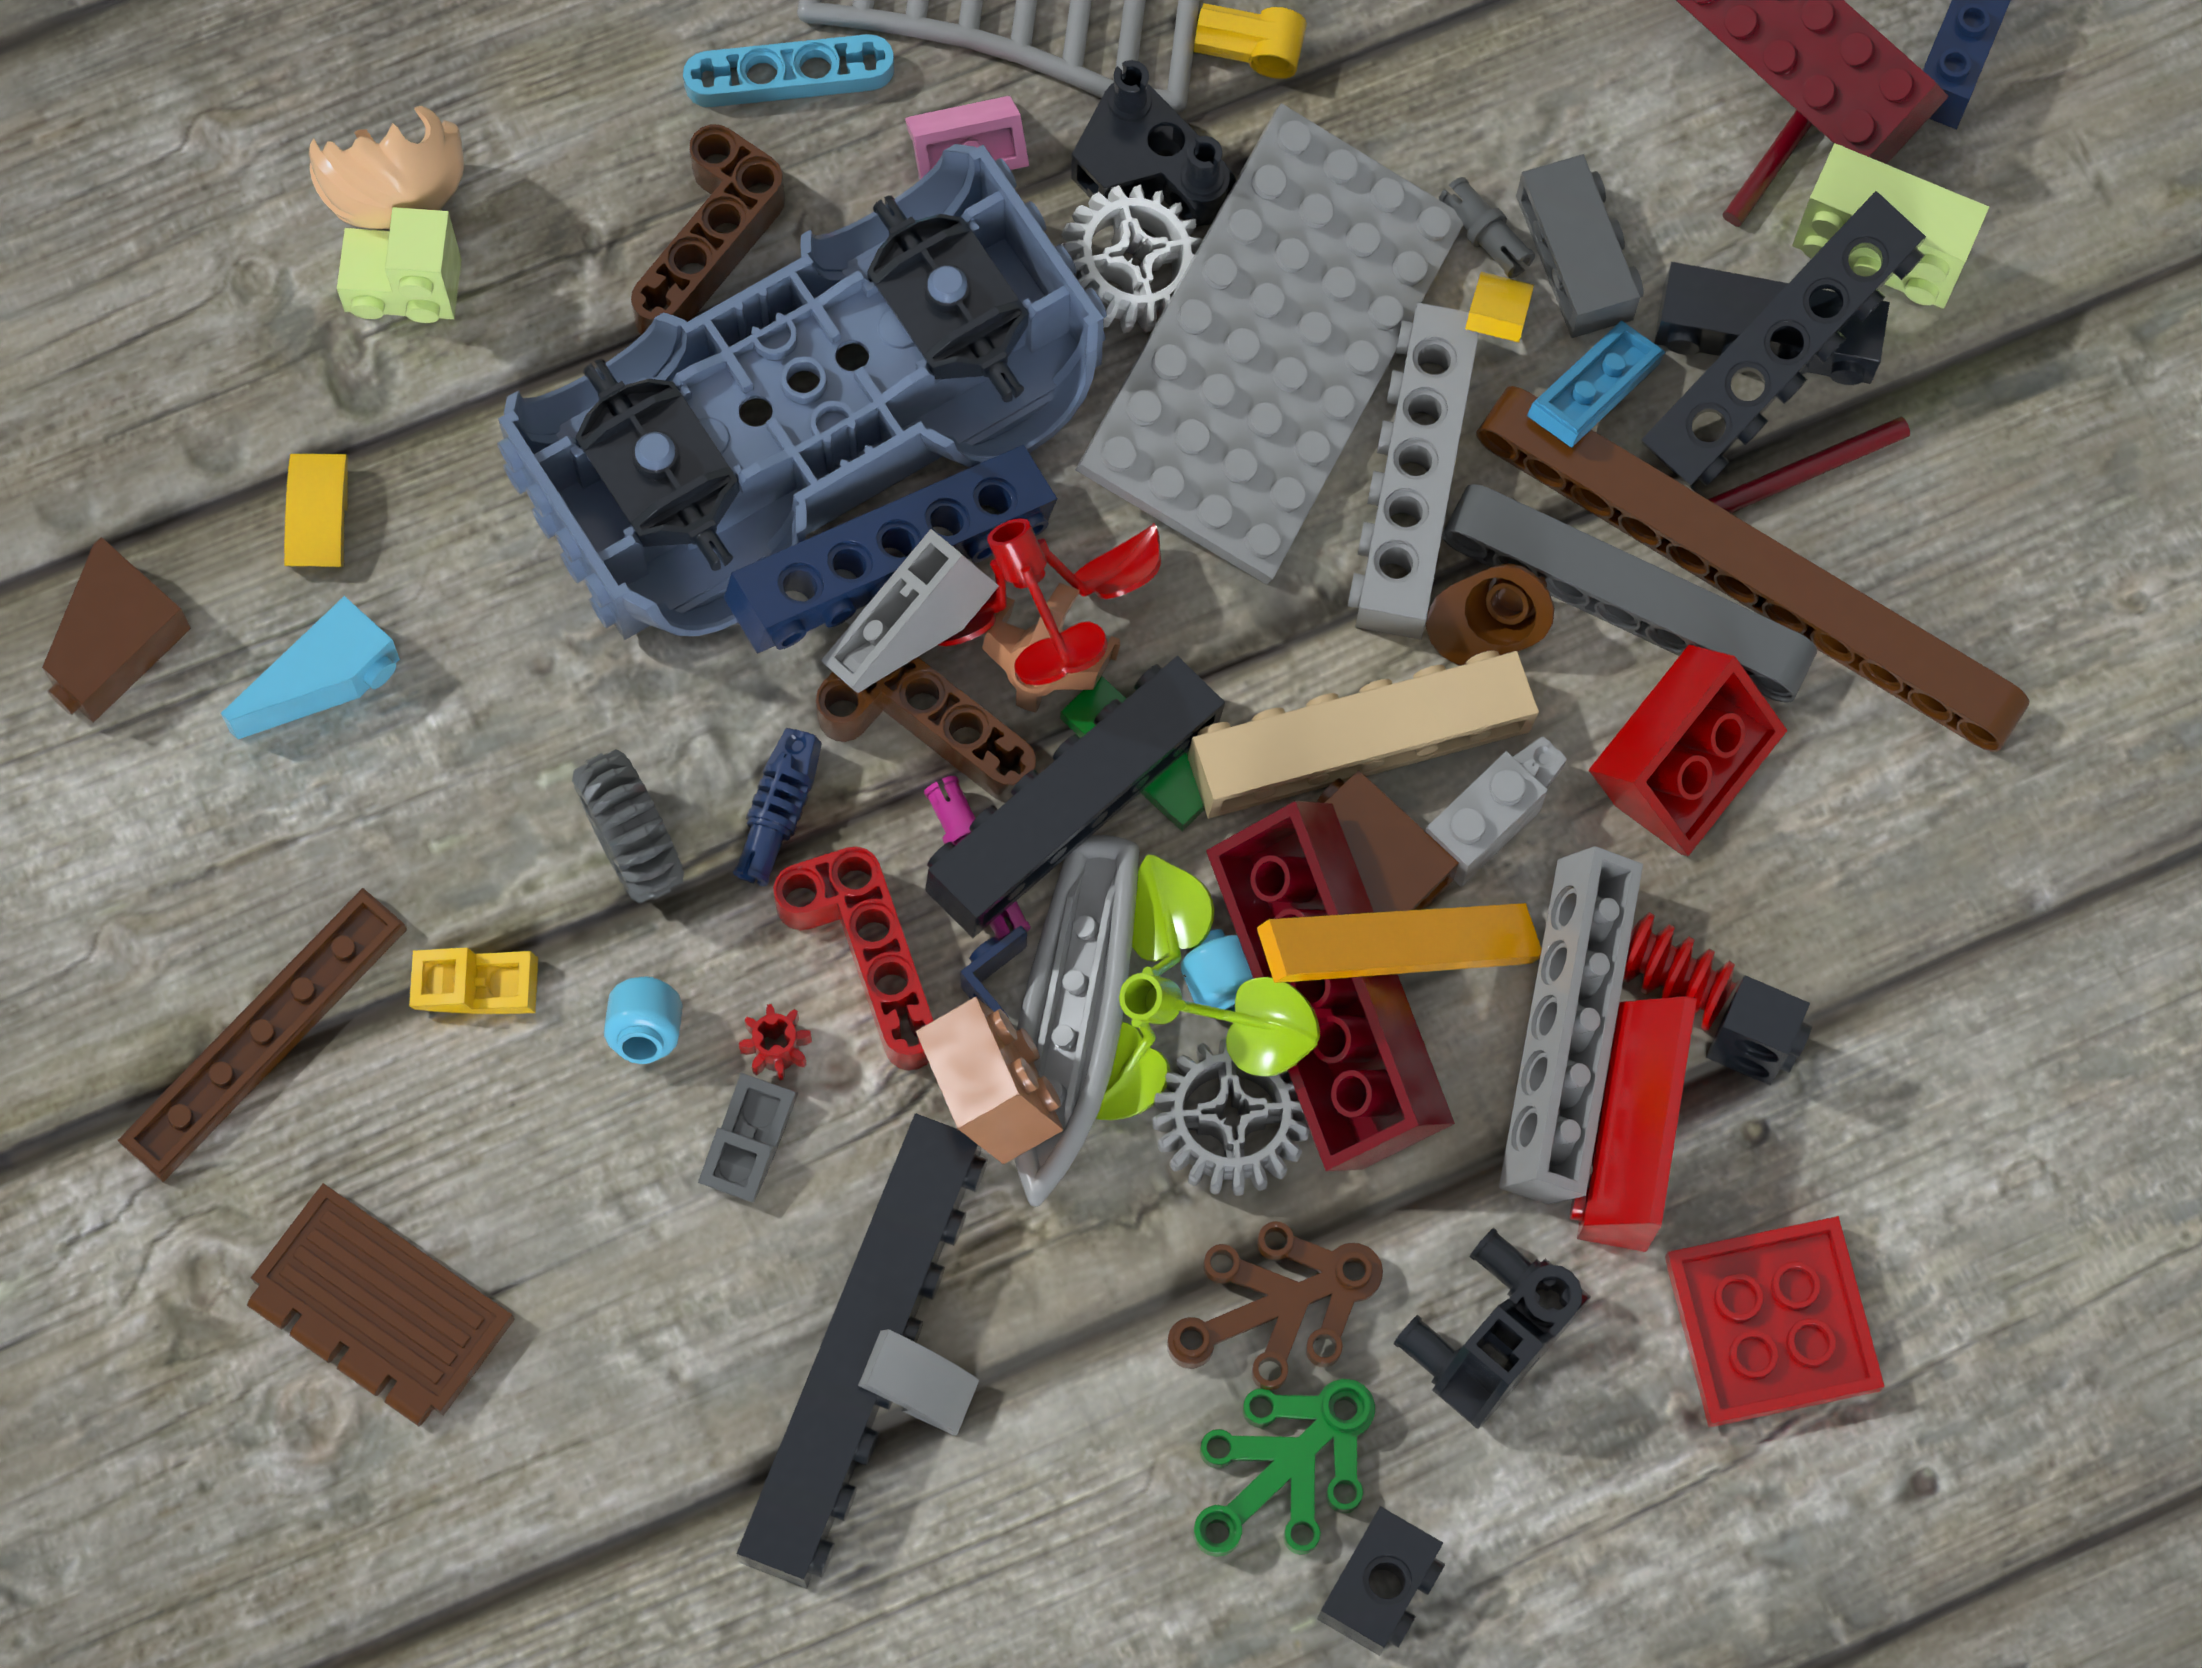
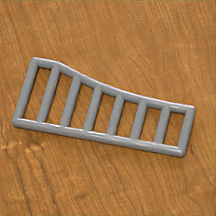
[797,0,1200,113]

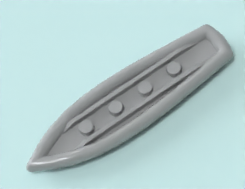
[1015,835,1140,1207]

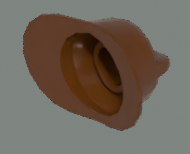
[1426,564,1555,666]

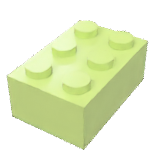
[1792,143,1989,309]

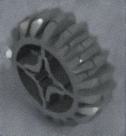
[572,749,684,903]

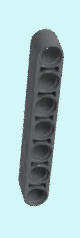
[1442,484,1817,703]

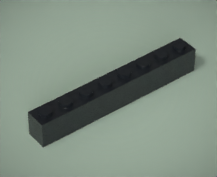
[736,1113,988,1589]

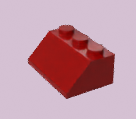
[1589,645,1788,857]

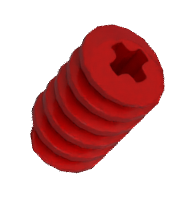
[1623,912,1739,1032]

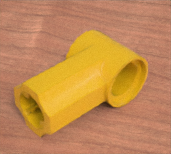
[1194,3,1307,79]

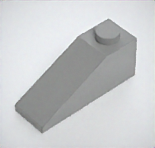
[821,529,999,693]

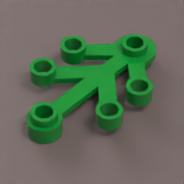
[1193,1379,1375,1557]

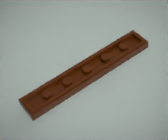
[118,888,407,1182]

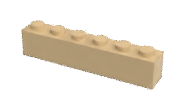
[1188,651,1539,819]

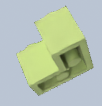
[337,207,462,323]

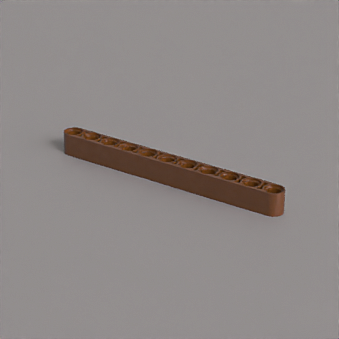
[1476,386,2030,752]

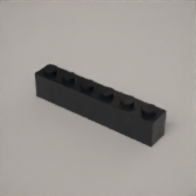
[925,655,1225,938]

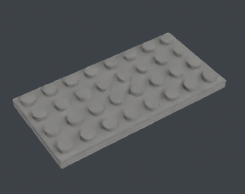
[1075,103,1464,585]

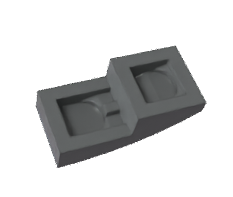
[698,1073,798,1203]

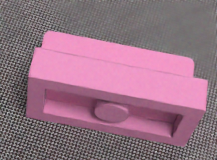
[905,96,1029,180]

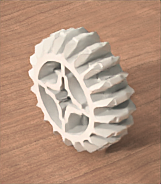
[1061,184,1203,334]

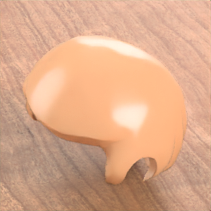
[309,106,464,230]

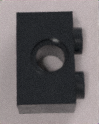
[1317,1506,1445,1656]

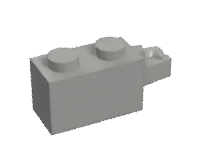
[1425,736,1567,887]

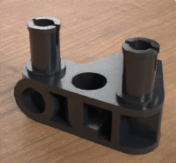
[1071,60,1236,227]
[1393,1228,1591,1429]

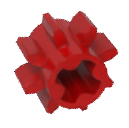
[739,1004,812,1081]

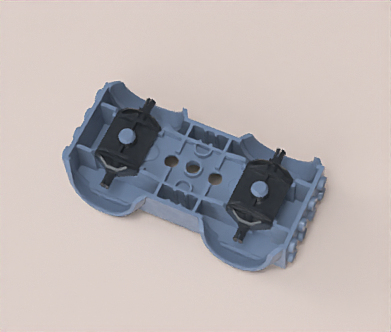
[497,144,1107,640]

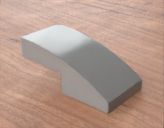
[858,1329,979,1435]

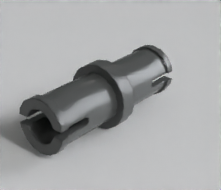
[1439,177,1535,278]

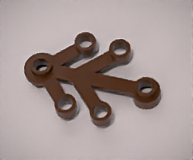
[1167,1221,1383,1391]

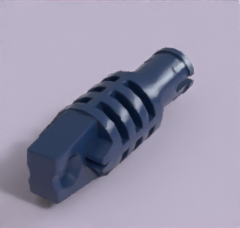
[733,728,822,886]

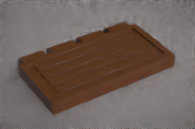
[247,1183,515,1427]

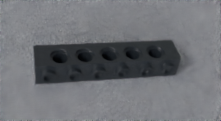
[1641,191,1926,488]

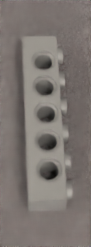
[1348,302,1479,640]
[1499,846,1643,1204]

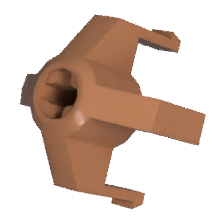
[982,583,1120,713]

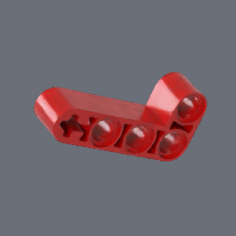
[773,846,934,1071]

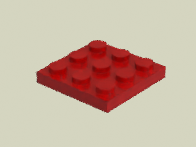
[1665,1216,1885,1428]

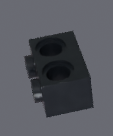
[1706,975,1813,1085]

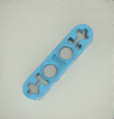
[683,34,894,107]

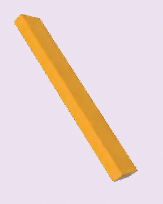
[1257,903,1542,983]

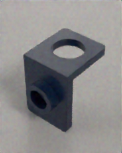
[960,926,1027,1018]

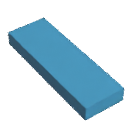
[1527,320,1665,448]

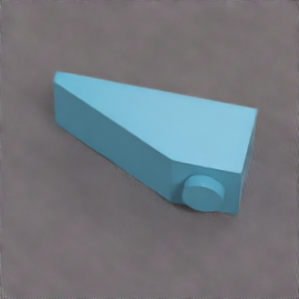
[221,596,400,739]

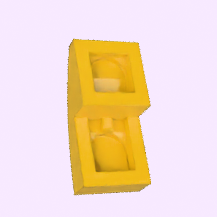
[1465,272,1534,342]
[284,454,348,567]
[409,947,538,1014]

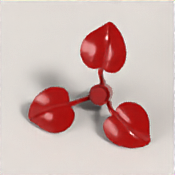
[938,519,1161,685]

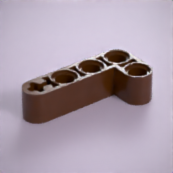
[631,124,785,335]
[816,657,1036,803]

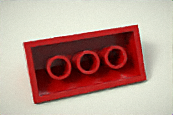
[1570,997,1697,1252]

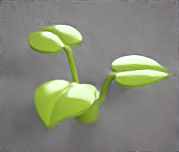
[1095,854,1320,1120]

